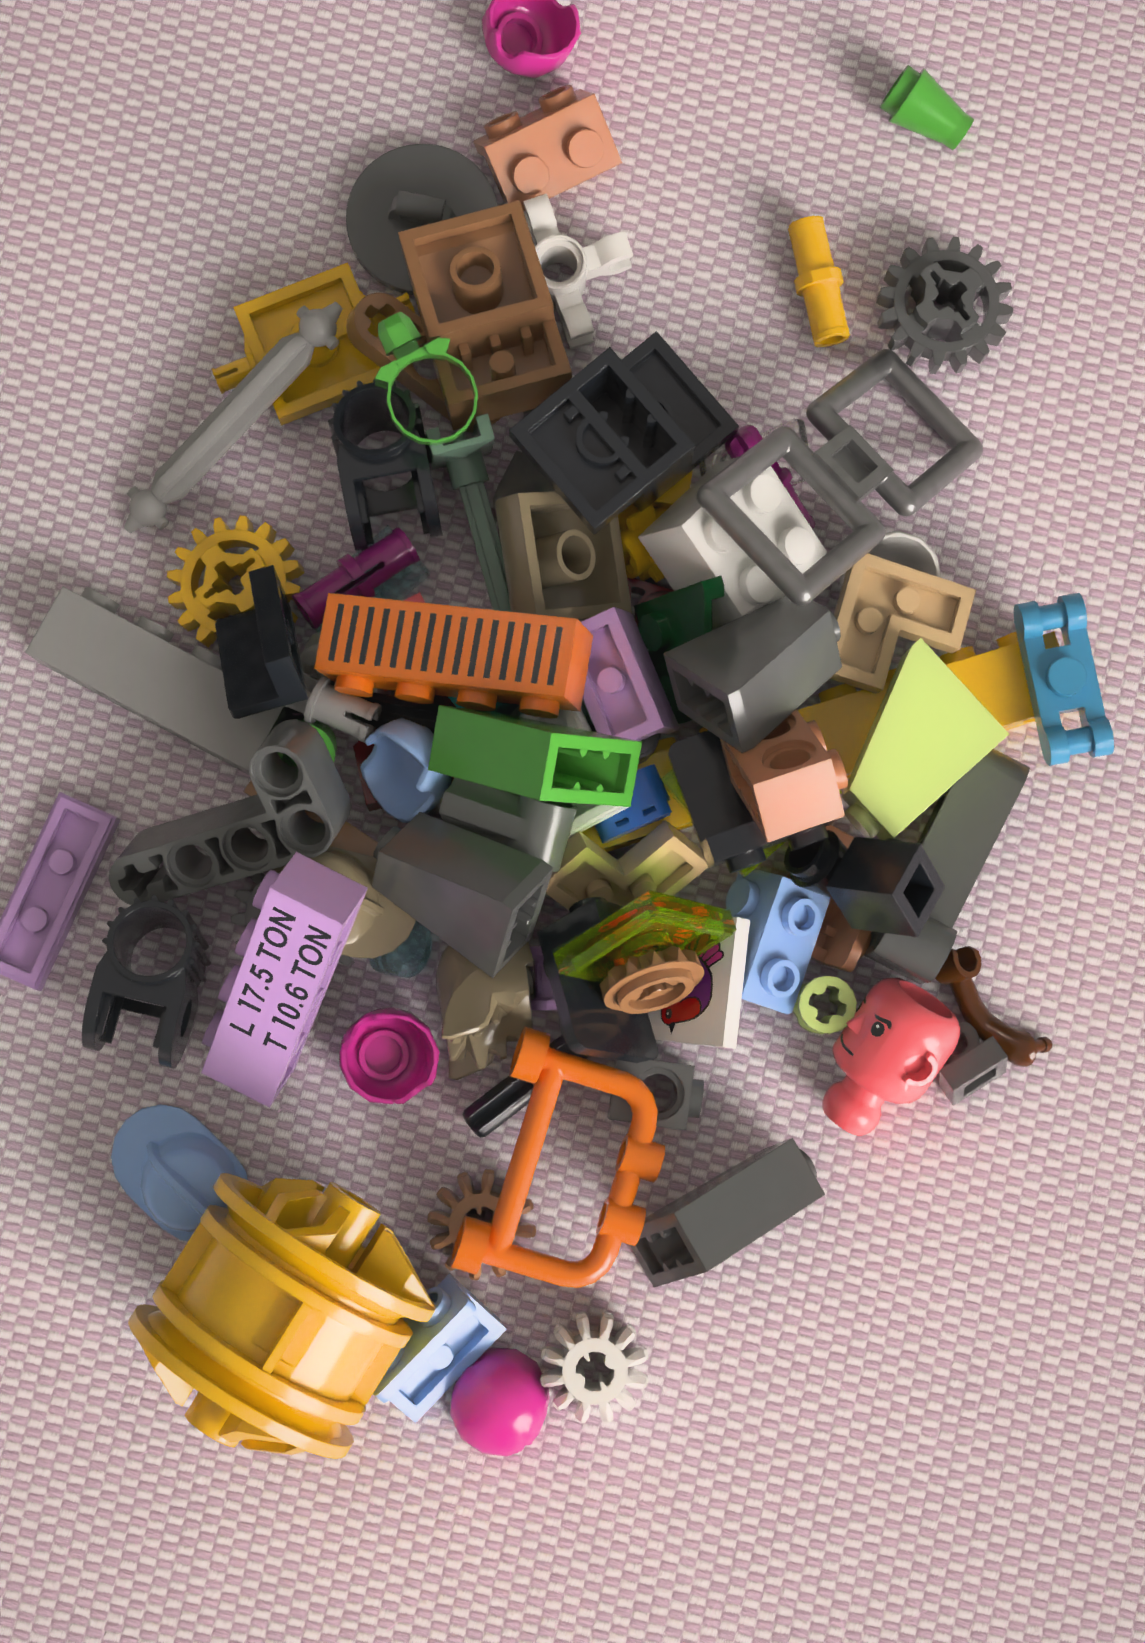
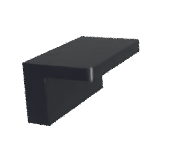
[215,565,308,719]

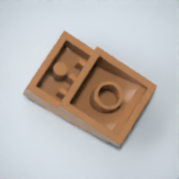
[398,200,572,431]

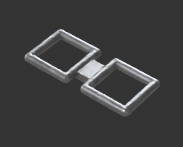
[697,349,983,606]

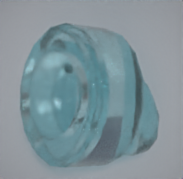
[369,921,432,978]

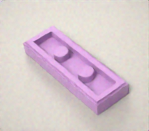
[0,792,121,991]

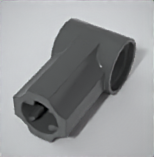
[439,777,578,872]

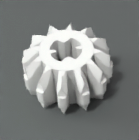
[541,1311,649,1424]

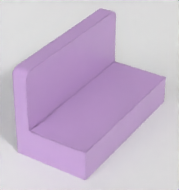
[581,607,679,741]

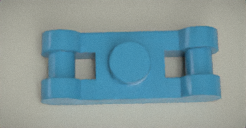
[1013,593,1114,766]

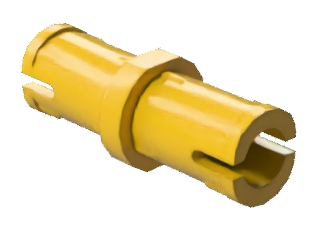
[788,216,850,347]

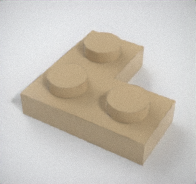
[830,553,976,694]
[546,820,708,910]

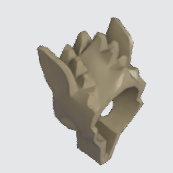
[436,941,535,1080]

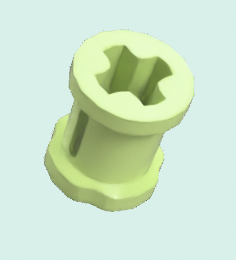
[792,976,857,1034]

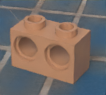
[720,709,848,842]

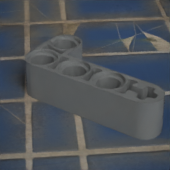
[109,719,351,905]
[864,749,1030,984]

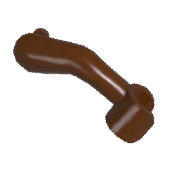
[935,946,1052,1067]

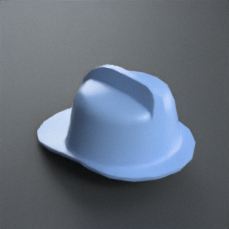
[111,1104,248,1241]

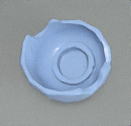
[360,718,452,823]

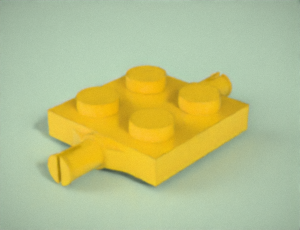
[211,262,415,426]

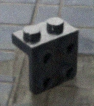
[668,730,840,874]
[537,897,682,1063]

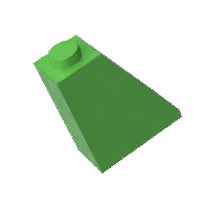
[428,705,642,807]

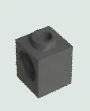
[607,1060,704,1130]

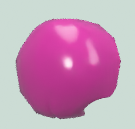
[482,0,581,78]
[339,1007,440,1104]
[450,1347,550,1457]

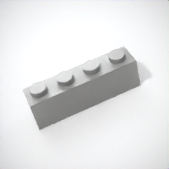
[25,586,292,775]

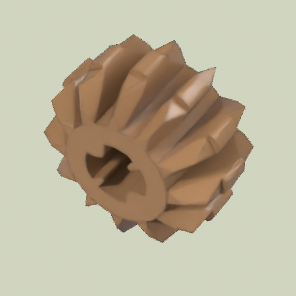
[427,1169,536,1280]

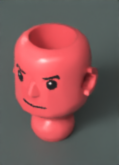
[822,978,960,1136]

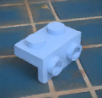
[724,868,830,1014]
[373,1273,507,1423]

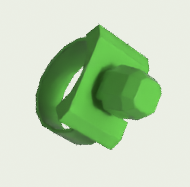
[375,312,478,446]

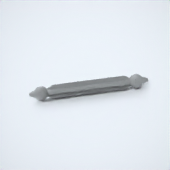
[124,302,343,533]

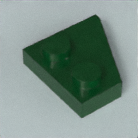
[634,576,724,724]

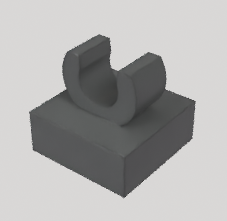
[939,1021,1008,1106]

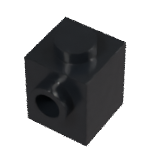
[826,837,945,937]

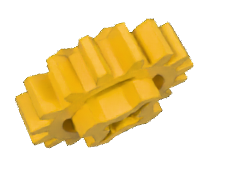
[167,515,305,647]

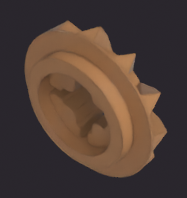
[599,946,704,1014]

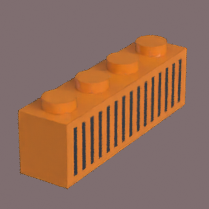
[314,593,593,719]

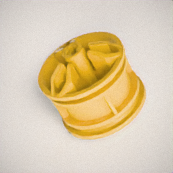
[128,1173,436,1459]

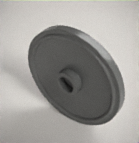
[346,144,498,295]

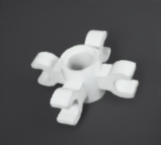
[523,194,633,350]

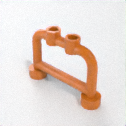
[450,1026,665,1288]

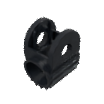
[328,379,443,552]
[82,895,211,1069]

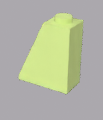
[841,638,1009,840]

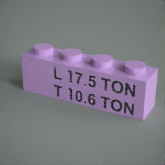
[201,852,368,1108]

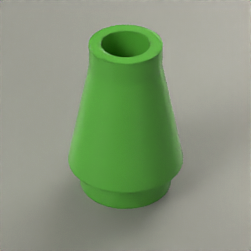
[879,65,974,151]

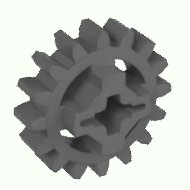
[876,236,1013,374]

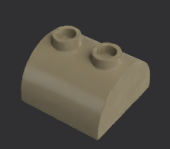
[495,491,632,622]

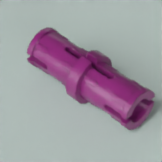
[292,527,420,629]

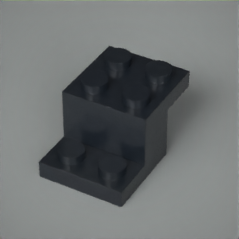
[509,331,739,535]

